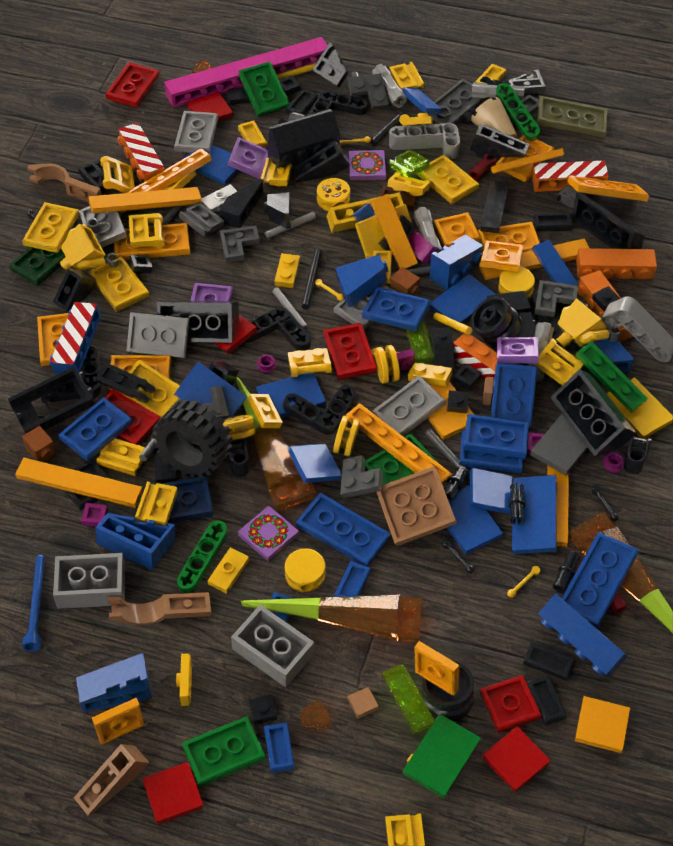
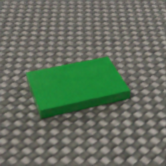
[238,61,290,117]
[365,433,436,486]
[402,714,481,799]
[182,716,266,787]

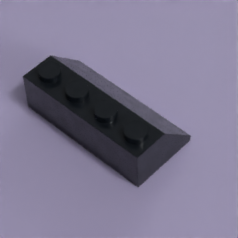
[268,109,341,168]
[572,192,645,249]
[157,301,239,343]
[551,369,636,457]

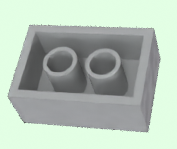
[53,553,125,609]
[231,605,314,688]

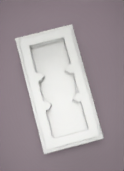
[201,184,237,212]

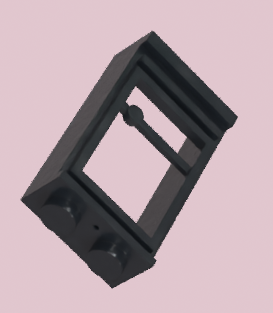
[7,366,96,434]

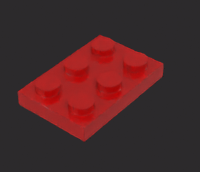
[105,62,160,108]
[323,323,377,380]
[105,389,161,445]

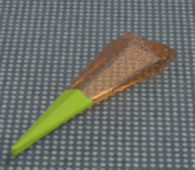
[236,377,317,511]
[568,512,673,633]
[241,595,422,642]

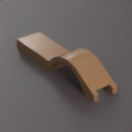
[27,164,101,202]
[108,592,211,626]

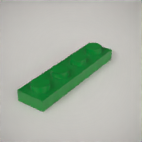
[575,341,648,413]

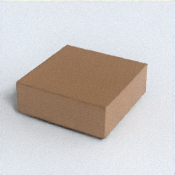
[483,377,493,406]
[347,687,379,719]

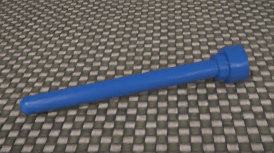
[22,555,45,652]

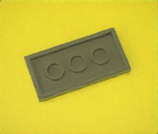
[537,96,607,138]

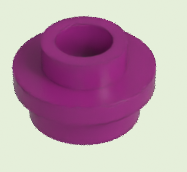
[257,355,277,374]
[603,453,624,473]

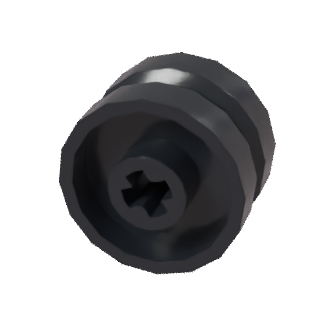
[471,296,522,347]
[422,661,474,721]

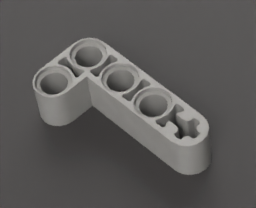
[389,123,460,159]
[601,297,673,362]

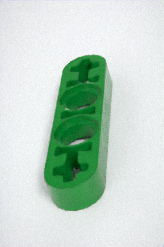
[496,83,540,141]
[177,520,228,594]

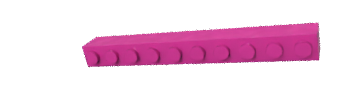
[164,37,328,108]

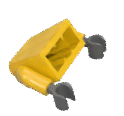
[60,219,119,270]
[556,299,620,348]

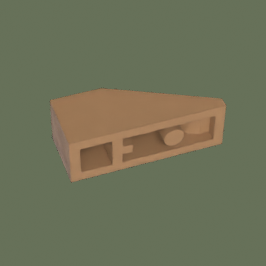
[74,744,149,816]

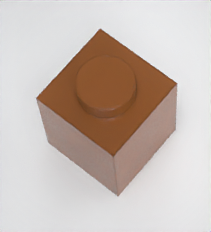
[390,267,420,296]
[22,426,56,462]

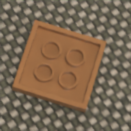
[377,466,457,547]

